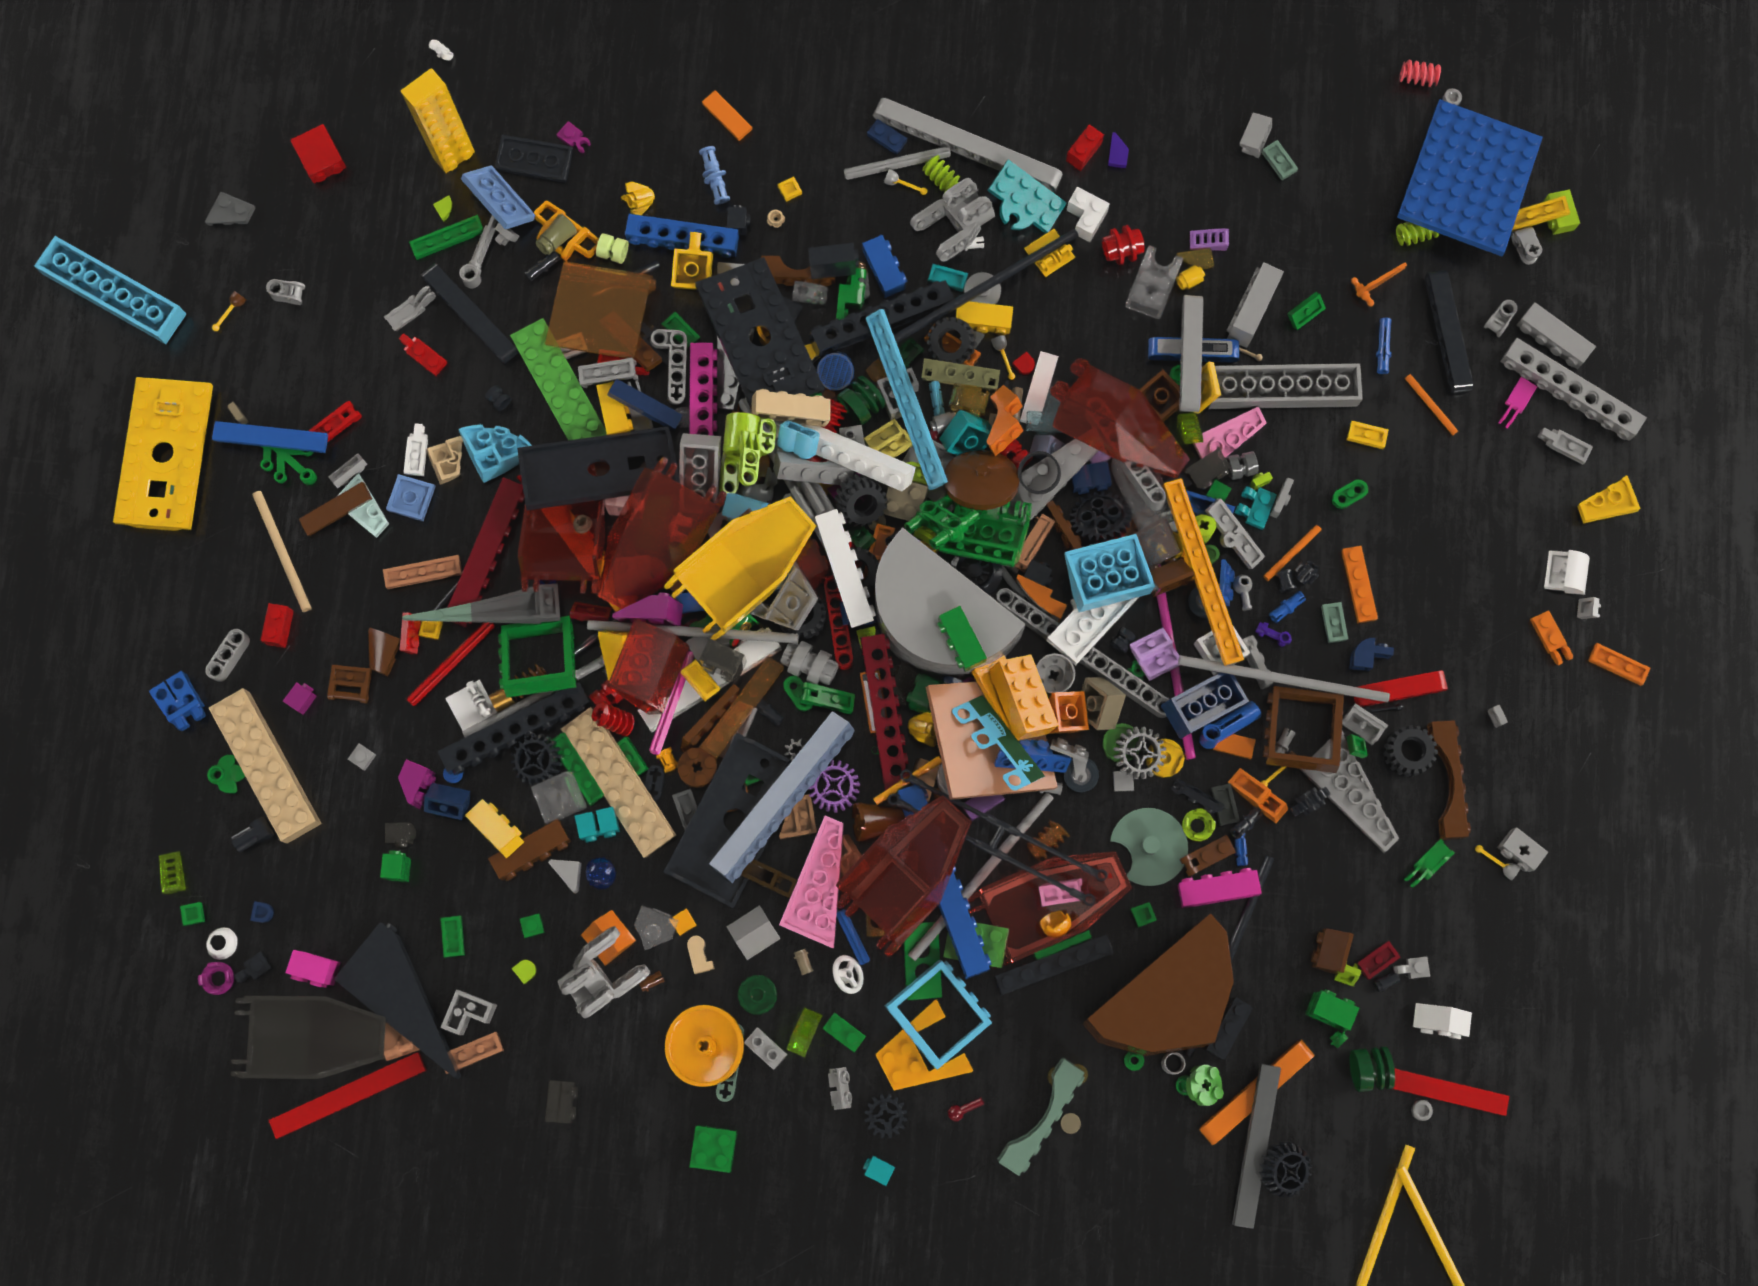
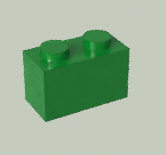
[380,851,411,882]

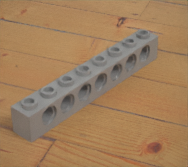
[1500,338,1647,441]

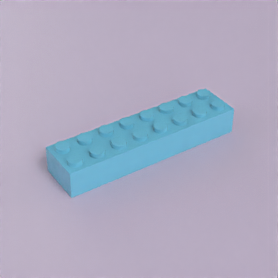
[34,236,186,344]

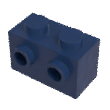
[424,783,470,820]

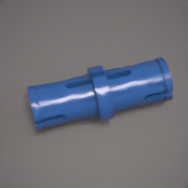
[1269,591,1306,623]

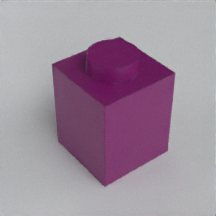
[283,682,317,715]

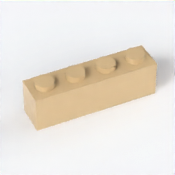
[751,389,830,427]

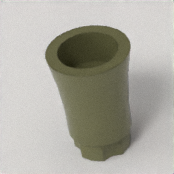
[536,214,577,255]

